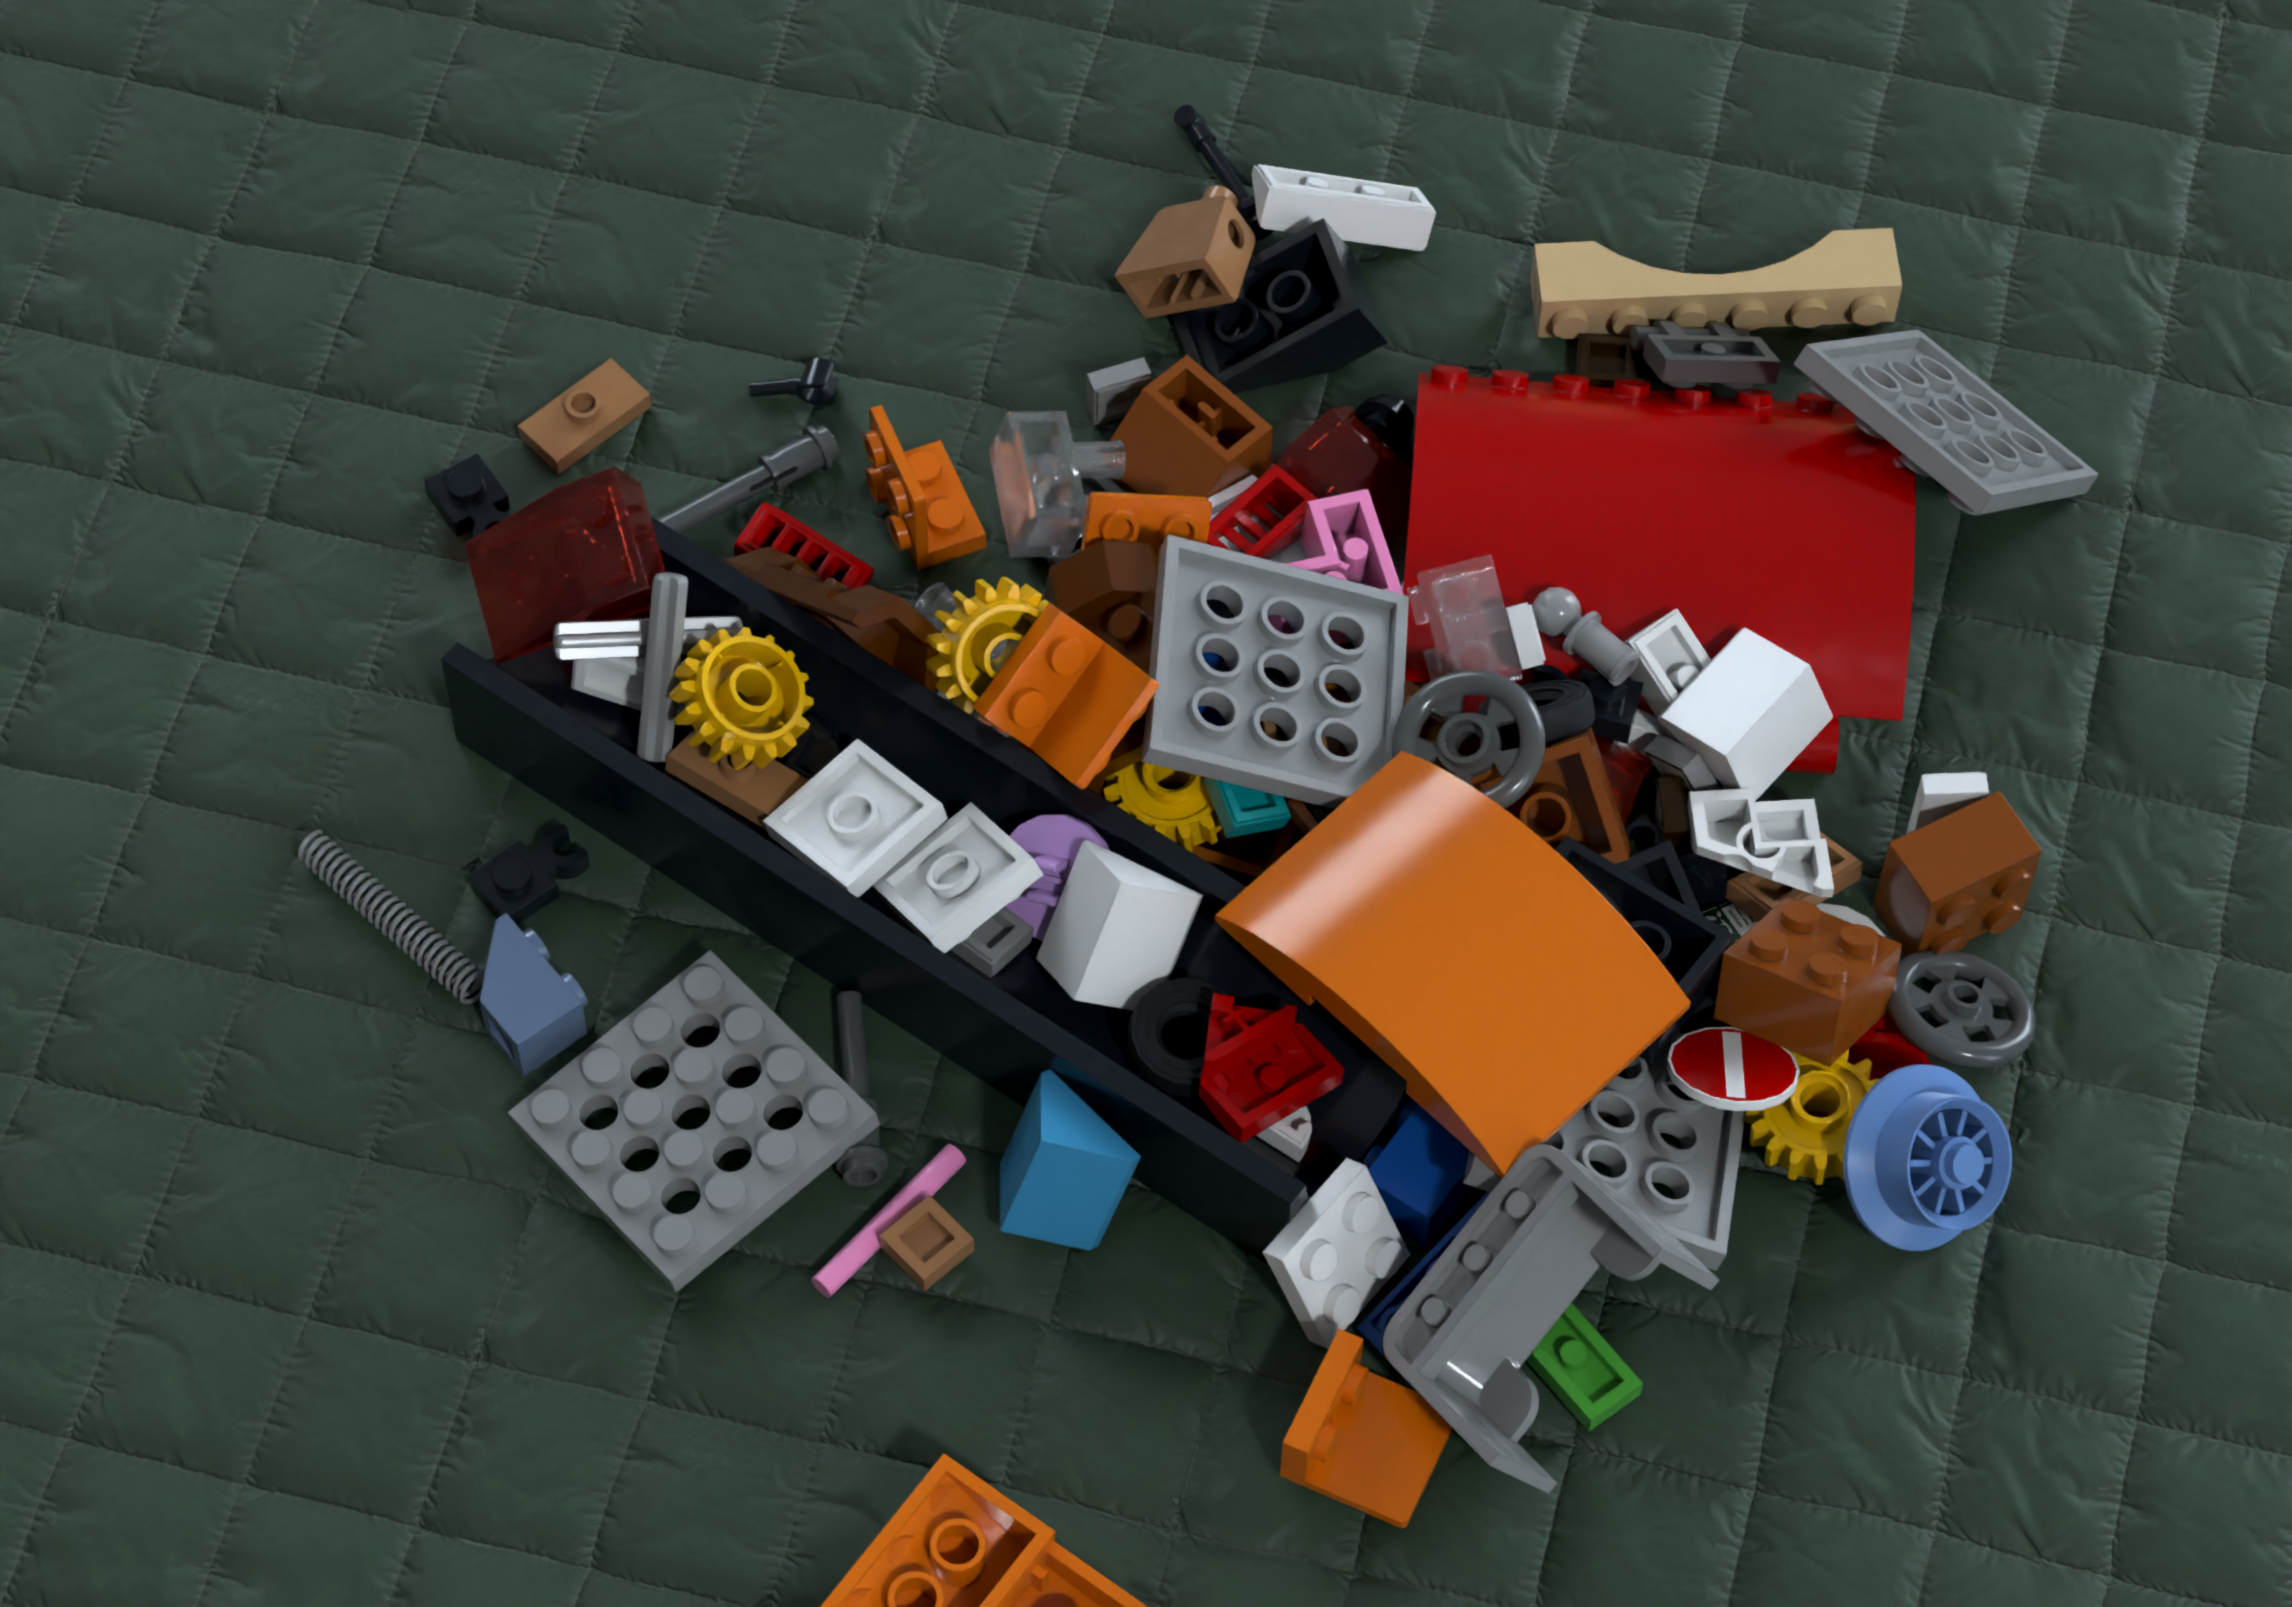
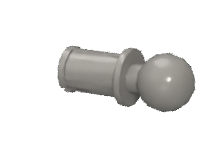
[1532,587,1641,686]

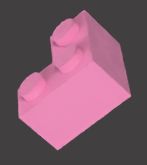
[1268,489,1404,645]

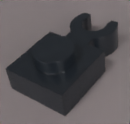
[424,453,522,562]
[1532,664,1644,744]
[468,824,590,925]

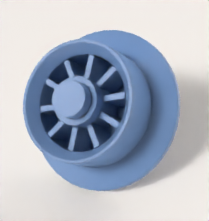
[1843,1064,2012,1251]

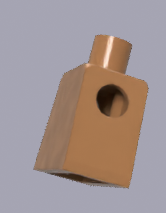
[1114,185,1256,319]

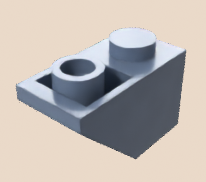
[480,913,588,1077]

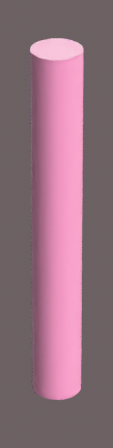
[811,1144,966,1298]

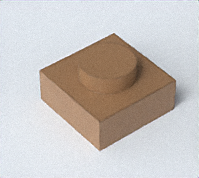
[879,1195,975,1292]

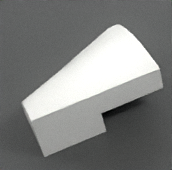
[1687,788,1834,897]

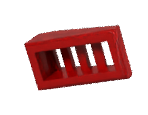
[1207,464,1318,560]
[734,502,874,590]

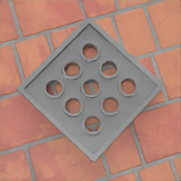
[1794,329,2099,515]
[1141,534,1409,809]
[507,950,880,1293]
[1463,1032,1745,1271]

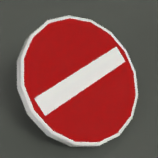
[1666,1027,1800,1111]

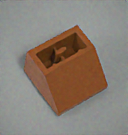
[1098,355,1273,498]

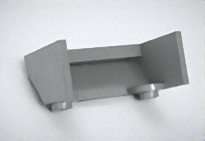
[1383,1144,1719,1494]

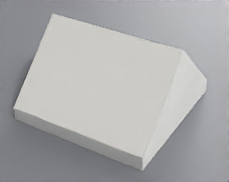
[1657,627,1833,801]
[1036,839,1203,1011]

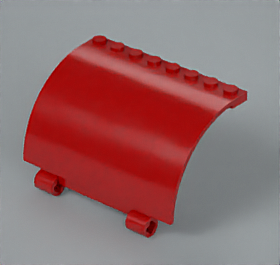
[1403,365,1916,775]

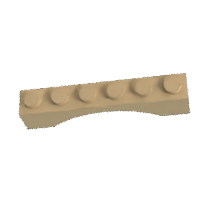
[1530,228,1902,339]

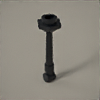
[1174,105,1274,241]

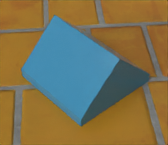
[1000,1069,1141,1251]

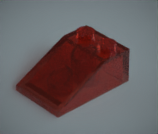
[464,466,666,664]

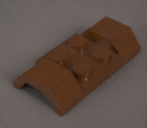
[1044,540,1159,796]
[724,547,941,692]

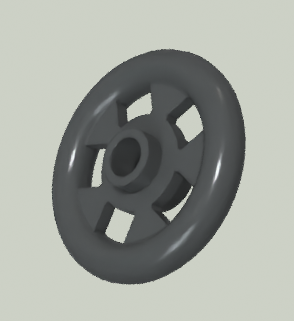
[1392,669,1545,809]
[1887,949,2036,1068]

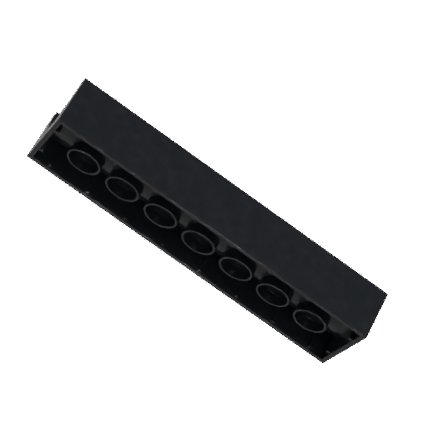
[441,487,1411,1266]

